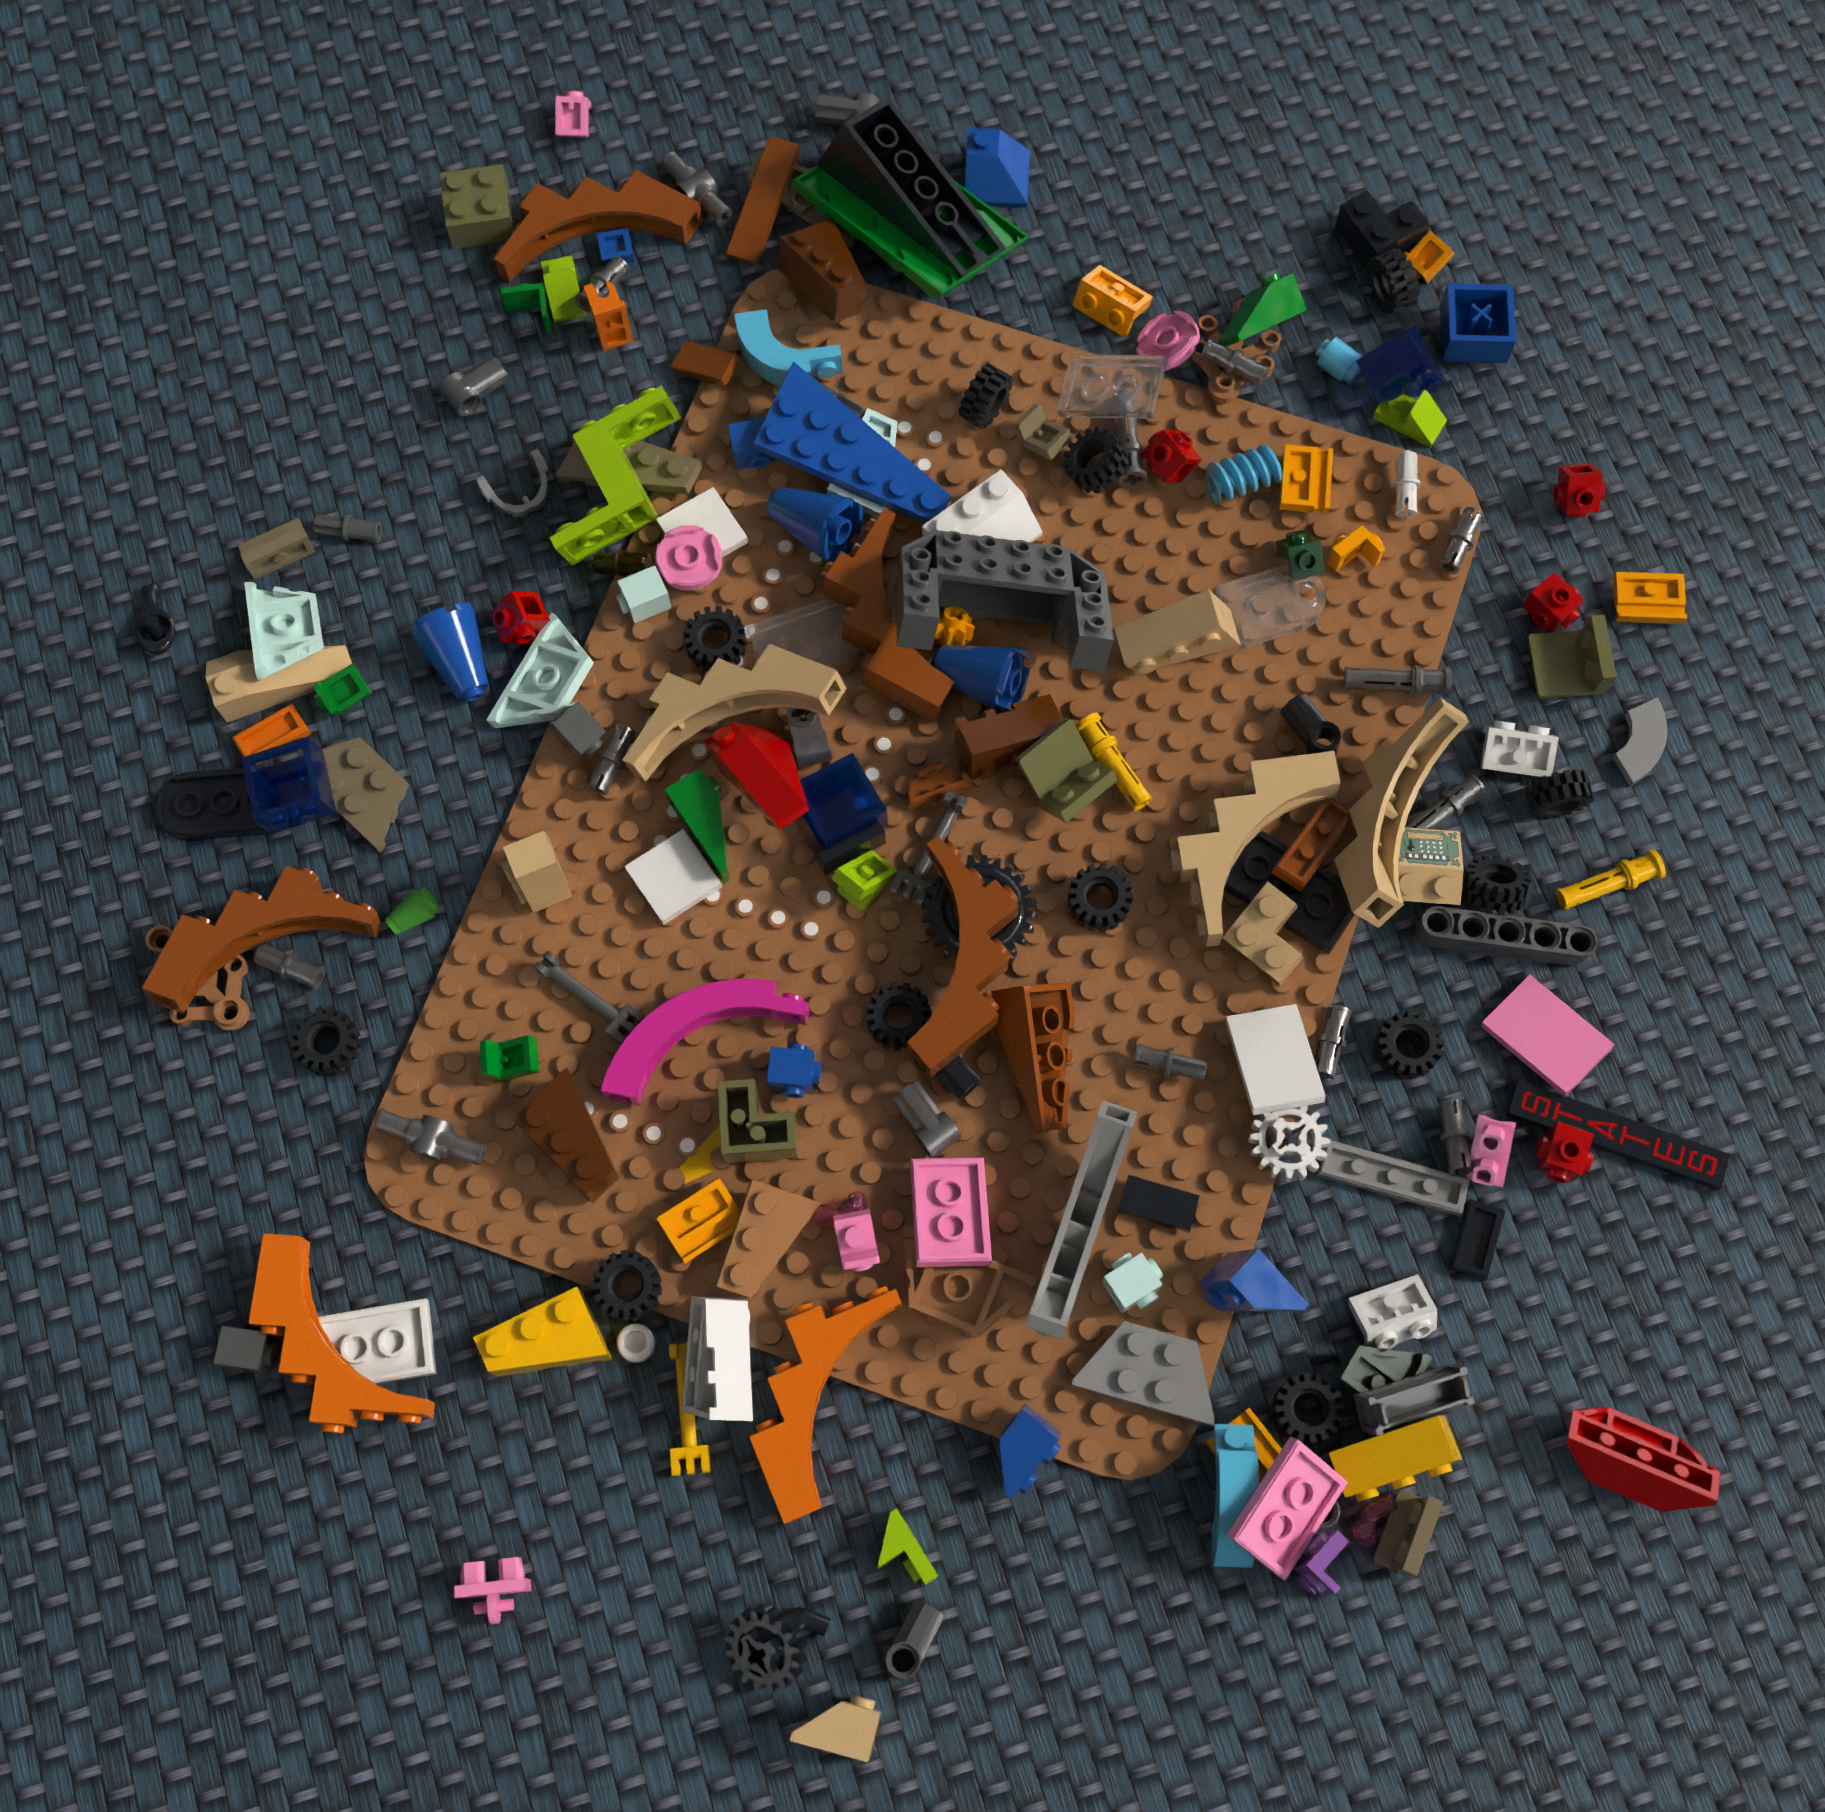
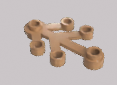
[1190,298,1281,404]
[145,925,250,1031]

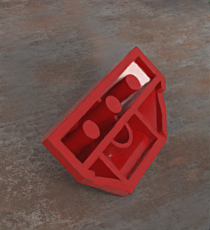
[1566,1407,1720,1512]

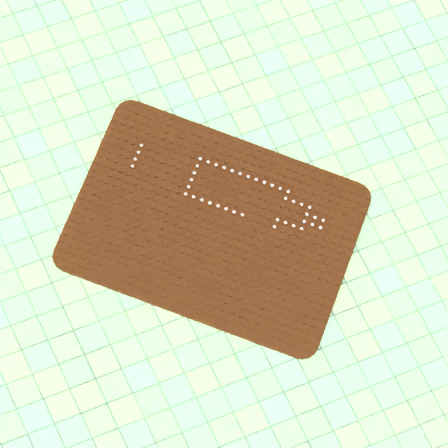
[363,269,1482,1481]

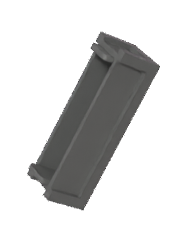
[1353,1363,1475,1436]

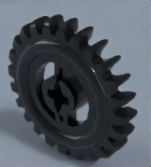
[921,855,1037,961]

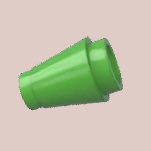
[385,887,440,935]

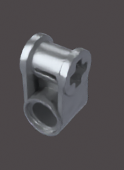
[786,708,833,769]

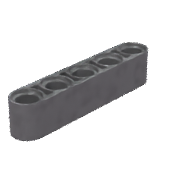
[1415,906,1598,966]

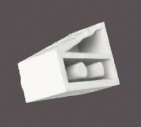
[682,1296,753,1421]

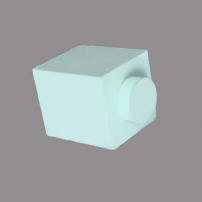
[616,565,672,624]

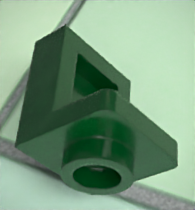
[1276,530,1325,580]

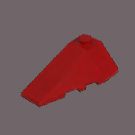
[704,722,809,830]

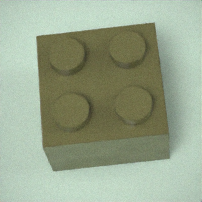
[440,164,515,249]

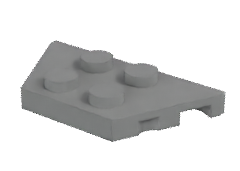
[1071,1321,1215,1427]

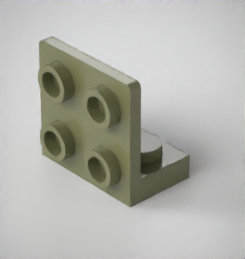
[1527,614,1617,699]
[1016,718,1118,823]

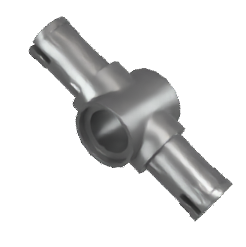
[661,151,732,226]
[375,1110,487,1166]

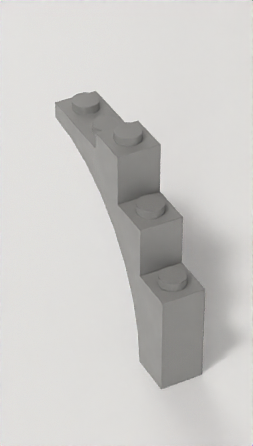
[1025,1100,1138,1339]

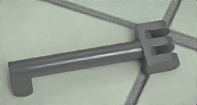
[890,790,968,907]
[533,950,645,1045]

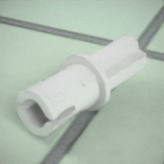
[1393,450,1421,518]

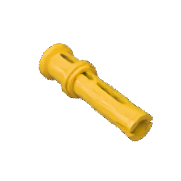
[1075,712,1153,811]
[1555,849,1666,911]

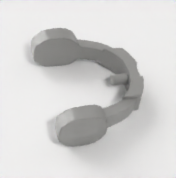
[475,449,550,517]

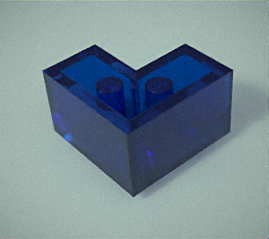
[1356,326,1447,404]

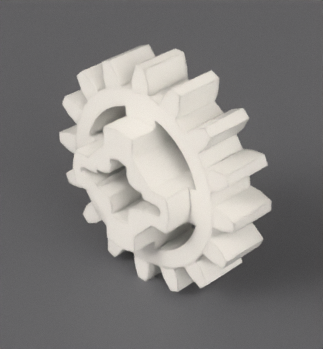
[1248,1105,1330,1182]

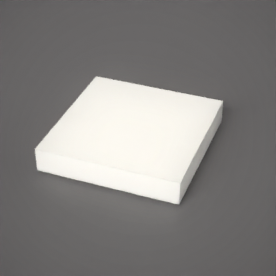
[656,487,748,557]
[624,829,722,925]

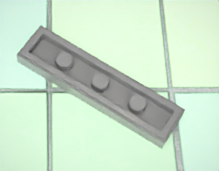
[1317,1140,1470,1216]

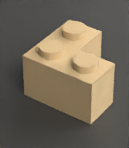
[1222,882,1303,985]

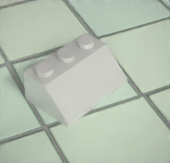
[922,469,1042,543]

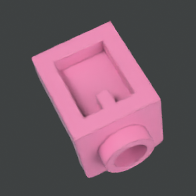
[555,91,591,138]
[833,1209,880,1271]

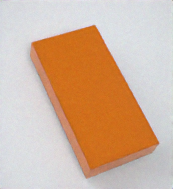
[232,703,311,767]

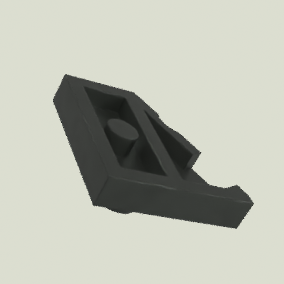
[1333,1345,1432,1394]

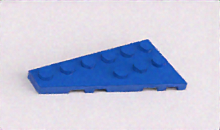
[753,361,951,524]

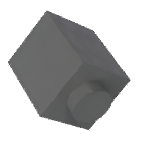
[547,701,606,757]
[213,1326,278,1374]

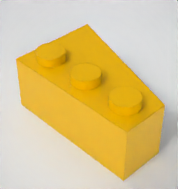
[473,1287,613,1377]
[1329,1415,1462,1502]

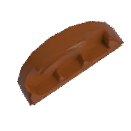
[907,763,974,811]

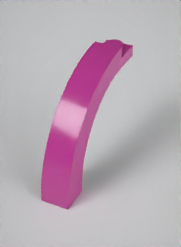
[600,979,810,1106]

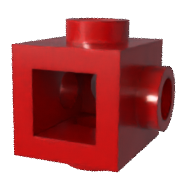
[1141,429,1202,483]
[1553,464,1605,518]
[1523,572,1584,632]
[490,591,550,645]
[1536,1121,1594,1183]

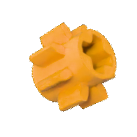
[935,606,975,646]

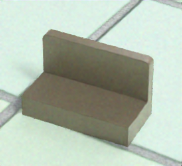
[238,519,315,580]

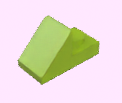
[541,255,586,323]
[1373,387,1447,448]
[831,850,898,910]
[878,1508,938,1586]

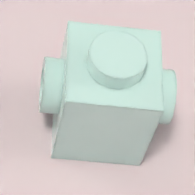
[1102,1253,1163,1313]

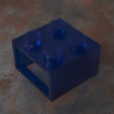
[241,737,337,834]
[800,752,888,850]

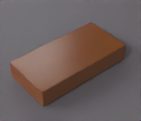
[670,341,741,386]

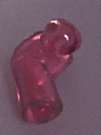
[816,1191,868,1227]
[1351,1492,1398,1548]

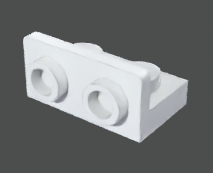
[1480,720,1559,777]
[1349,1274,1437,1349]

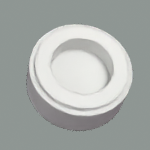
[617,1324,655,1363]

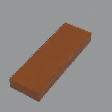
[1272,798,1352,892]

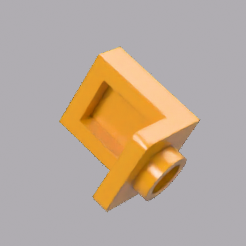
[1404,231,1455,284]
[1327,525,1385,572]

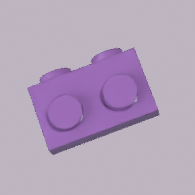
[1294,1530,1349,1596]

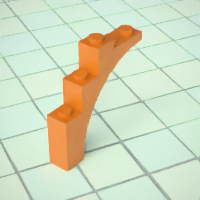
[249,1233,435,1434]
[750,1286,903,1524]

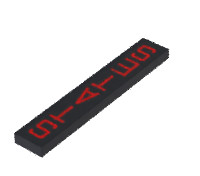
[1506,1079,1730,1190]

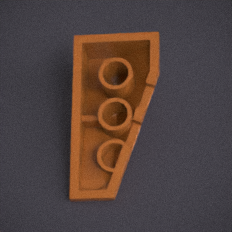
[991,982,1075,1132]

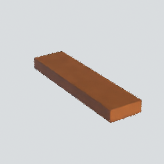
[726,136,801,266]

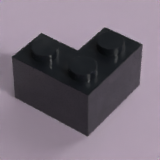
[1335,190,1430,271]

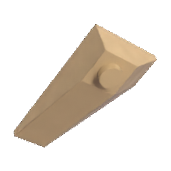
[205,645,352,722]

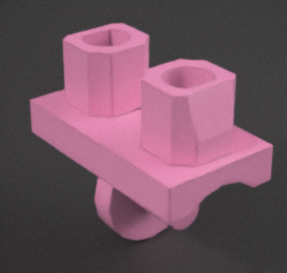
[1466,1115,1516,1187]
[454,1557,531,1625]

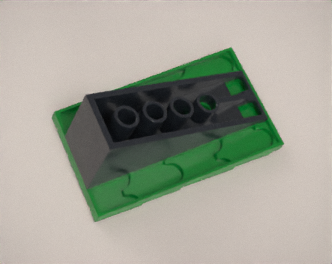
[790,97,1030,299]

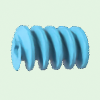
[1207,444,1282,505]

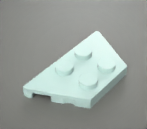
[244,582,324,680]
[486,613,594,728]

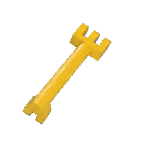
[669,1342,711,1476]

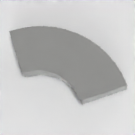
[1612,697,1667,786]

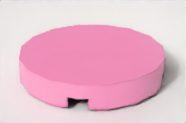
[1136,311,1200,371]
[655,525,722,591]

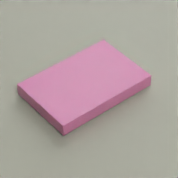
[1481,975,1615,1097]
[910,1158,992,1267]
[1227,1436,1348,1580]

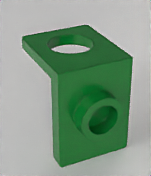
[500,283,552,334]

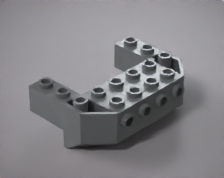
[891,530,1114,672]

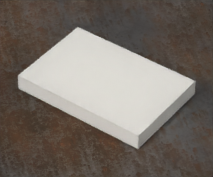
[1226,1004,1326,1115]
[319,1299,436,1384]

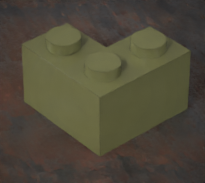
[718,1079,798,1163]

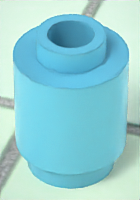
[1315,337,1366,385]

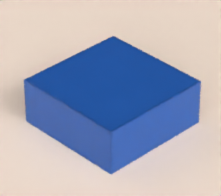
[597,228,635,267]

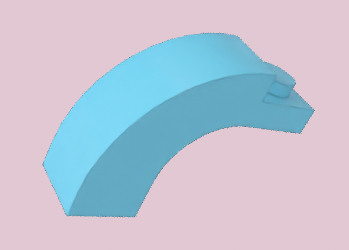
[734,309,843,387]
[1211,1424,1259,1568]

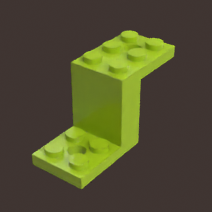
[549,385,681,566]

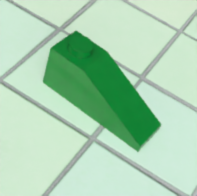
[1217,272,1307,346]
[665,768,730,884]

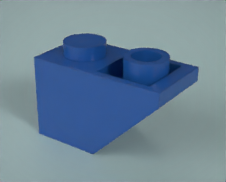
[999,1403,1061,1499]

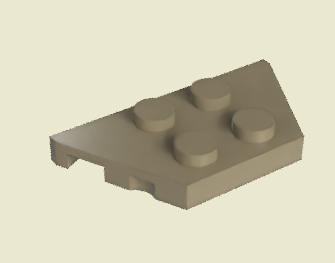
[288,737,409,853]

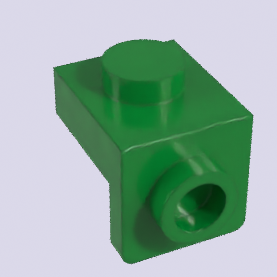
[313,664,373,715]
[479,1035,539,1082]

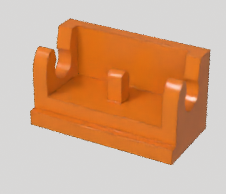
[583,281,634,351]

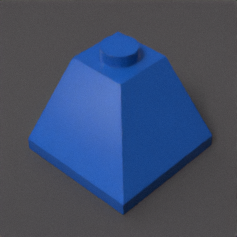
[965,128,1030,207]

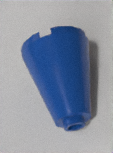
[767,487,863,562]
[409,603,488,702]
[931,645,1030,714]

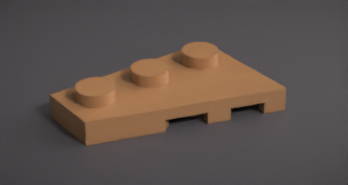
[714,1179,821,1298]

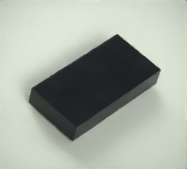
[817,822,886,876]
[1118,1175,1200,1233]
[1448,1199,1506,1282]

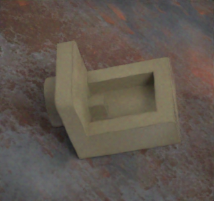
[1015,403,1073,460]

